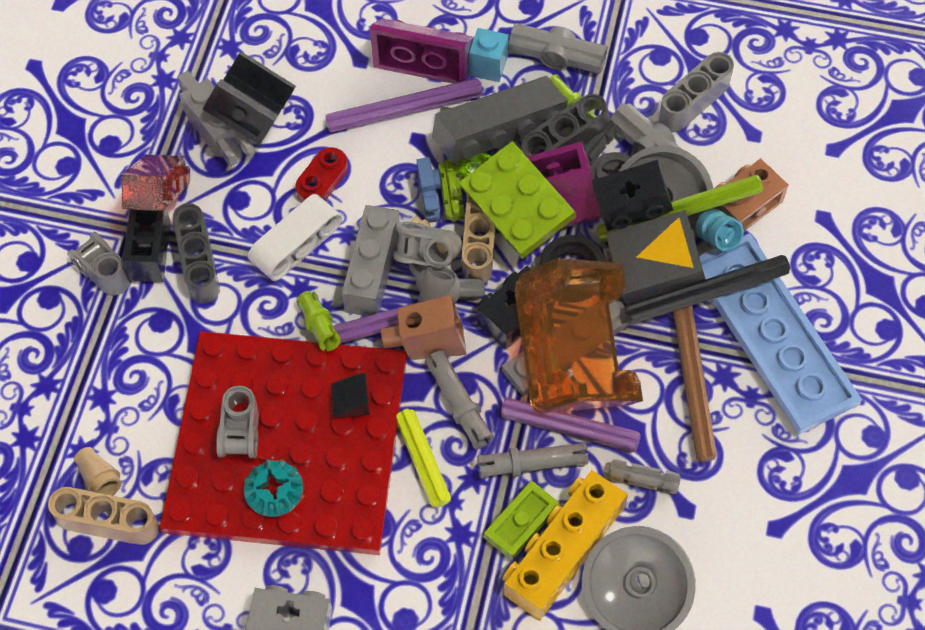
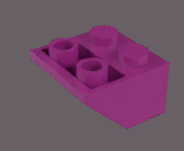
[527,142,602,228]

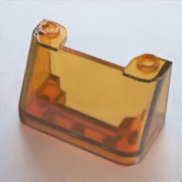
[515,258,643,413]

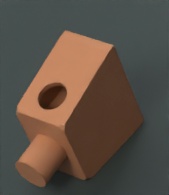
[381,295,467,360]

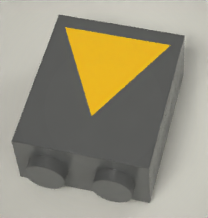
[603,210,706,304]

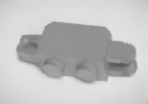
[177,71,255,166]

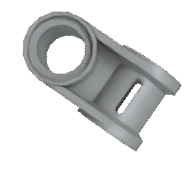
[393,222,462,268]
[67,231,130,296]
[217,385,259,458]

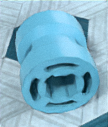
[696,208,744,252]

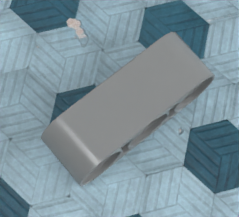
[658,52,734,132]

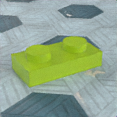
[484,480,560,561]

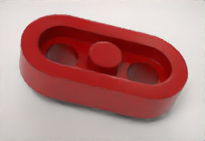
[295,147,348,202]

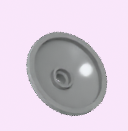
[618,145,713,236]
[582,526,696,630]

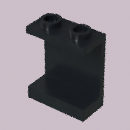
[202,51,296,145]

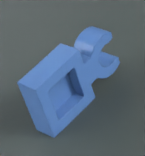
[416,157,441,221]

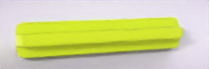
[396,409,451,508]

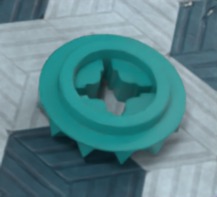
[244,459,303,517]

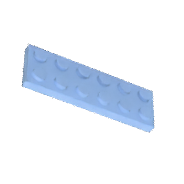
[699,233,862,435]

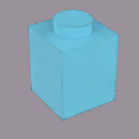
[469,28,508,82]

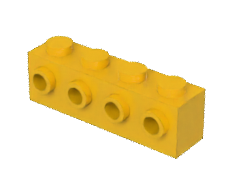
[502,469,628,621]

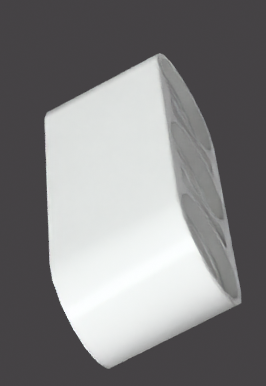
[248,194,342,281]

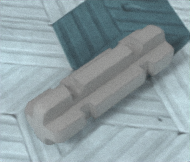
[608,459,681,494]

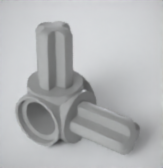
[409,264,485,303]

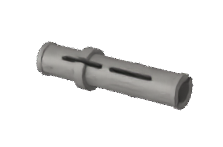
[425,350,494,449]
[477,442,588,478]

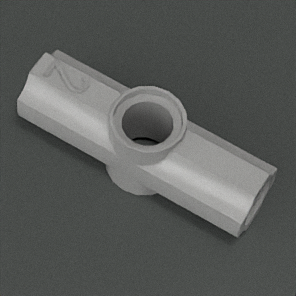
[508,23,608,74]
[609,103,682,154]

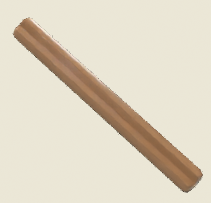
[673,305,717,462]

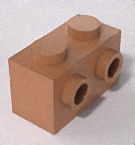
[715,158,789,231]

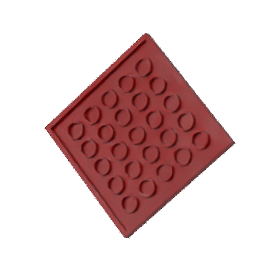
[160,331,408,556]

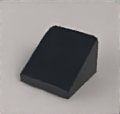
[331,373,370,418]

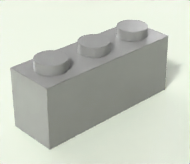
[342,205,400,316]

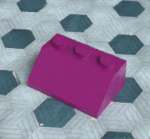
[370,18,474,84]

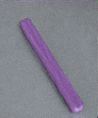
[325,78,482,132]

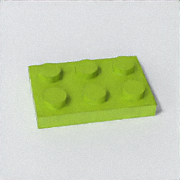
[459,141,576,259]

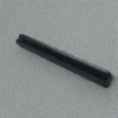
[624,255,791,324]

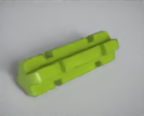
[438,159,465,222]

